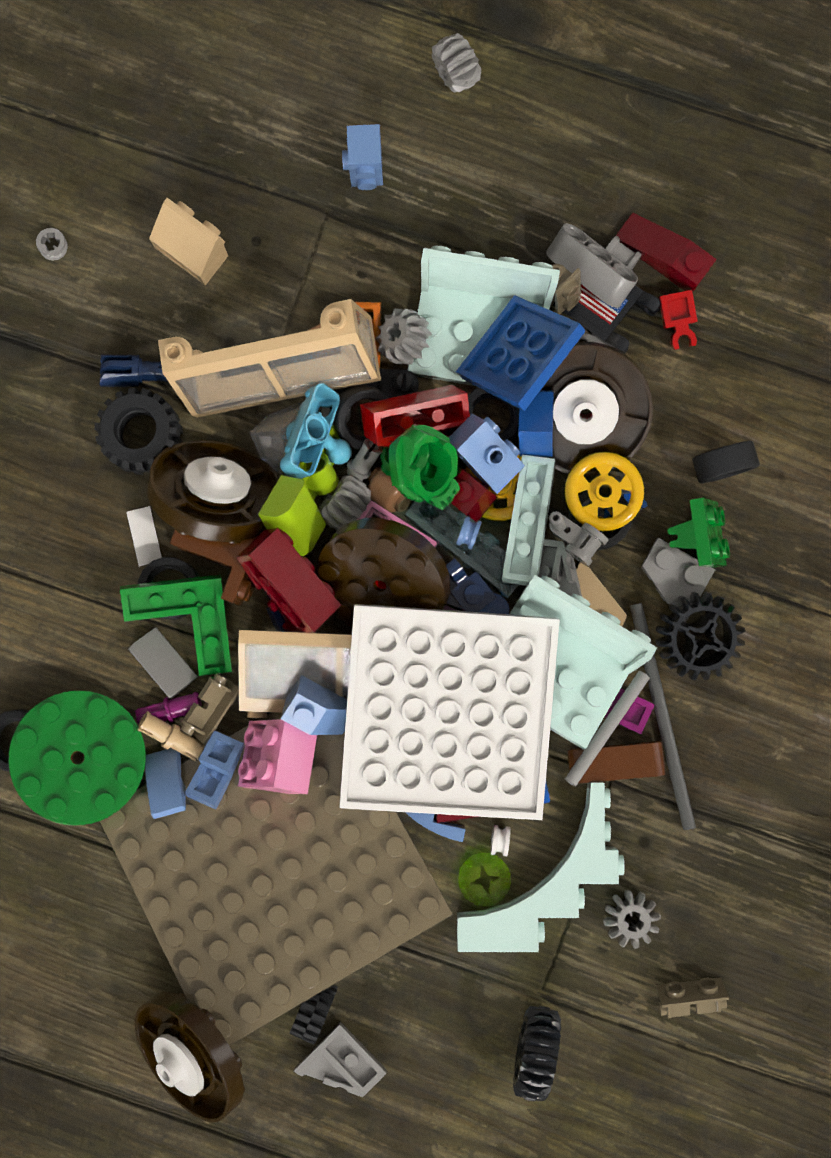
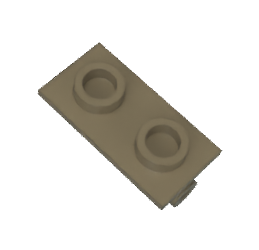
[552,264,581,314]
[180,673,239,745]
[656,977,729,1019]

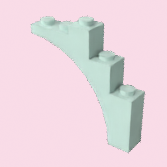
[457,781,624,952]

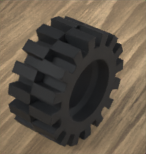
[289,985,338,1044]

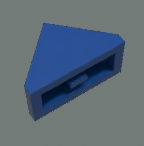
[519,391,554,457]

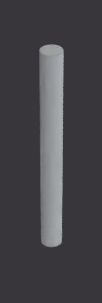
[565,671,650,787]

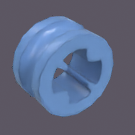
[456,516,482,550]

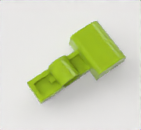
[258,425,340,556]

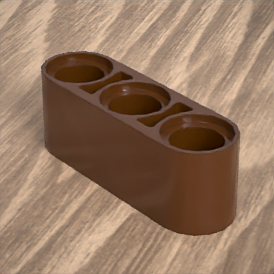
[567,741,666,783]

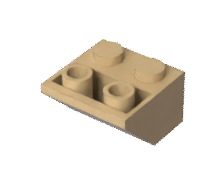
[149,198,228,286]

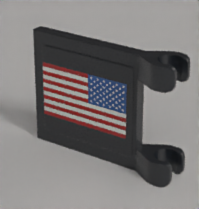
[553,284,661,353]

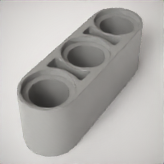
[546,223,638,308]

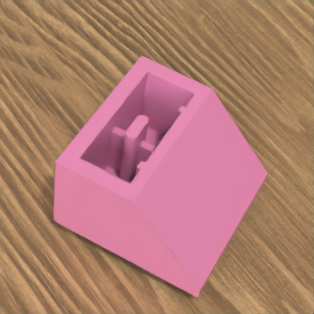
[238,719,317,794]

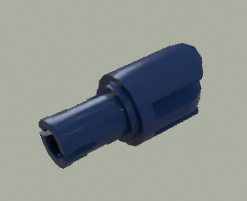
[99,354,168,387]

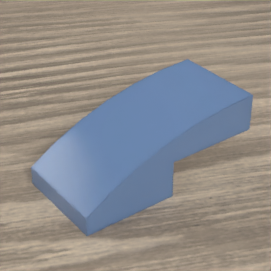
[185,731,244,810]
[145,748,186,819]
[406,812,465,842]

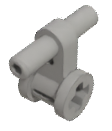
[549,511,609,567]

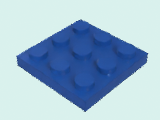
[456,295,585,411]

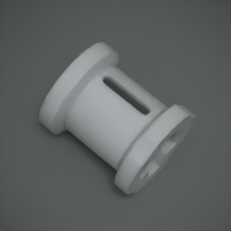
[606,236,642,270]

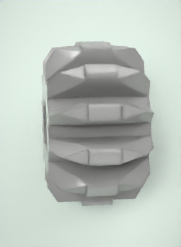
[432,33,481,93]
[375,308,432,365]
[319,475,371,530]
[603,890,661,949]

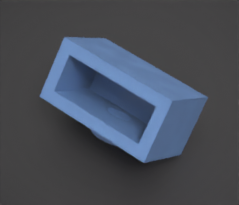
[342,124,383,190]
[449,414,525,494]

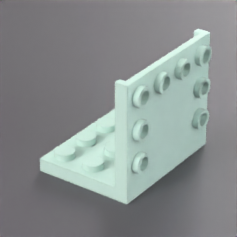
[408,246,560,386]
[510,575,657,750]

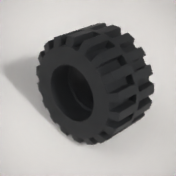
[94,388,183,475]

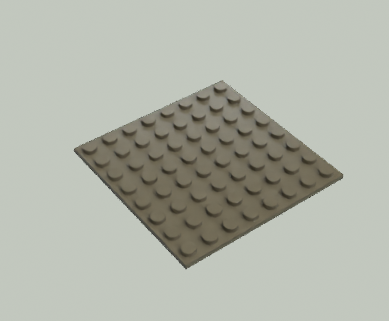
[100,682,453,1046]

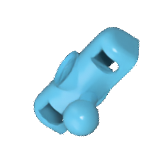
[280,383,352,479]

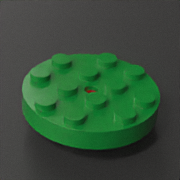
[9,691,146,825]

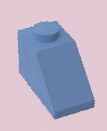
[281,675,347,735]

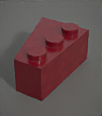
[236,528,341,633]

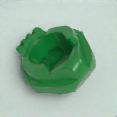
[389,425,460,510]

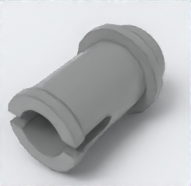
[347,439,383,481]

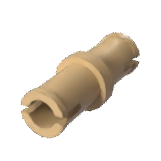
[137,711,205,761]

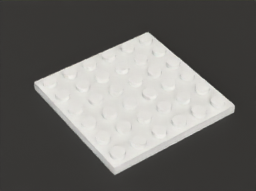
[340,604,560,820]

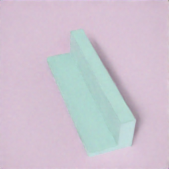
[502,455,555,586]

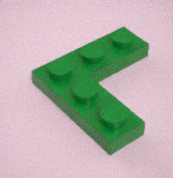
[120,574,232,676]

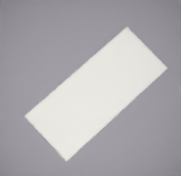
[127,506,162,566]

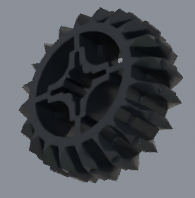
[655,592,746,680]
[513,1006,561,1102]

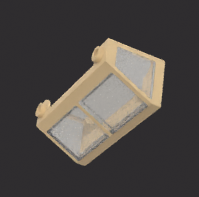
[158,299,381,418]
[238,630,352,718]

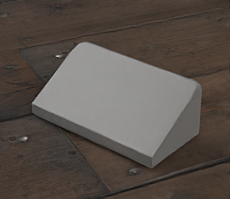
[128,627,198,698]

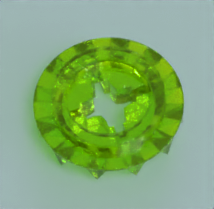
[458,853,511,906]

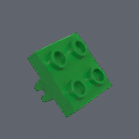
[667,498,730,568]

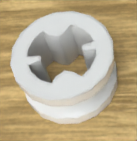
[490,825,511,857]

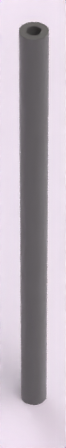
[629,603,696,830]

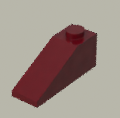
[616,213,717,292]

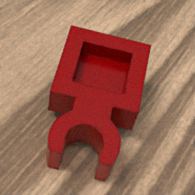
[658,290,698,350]

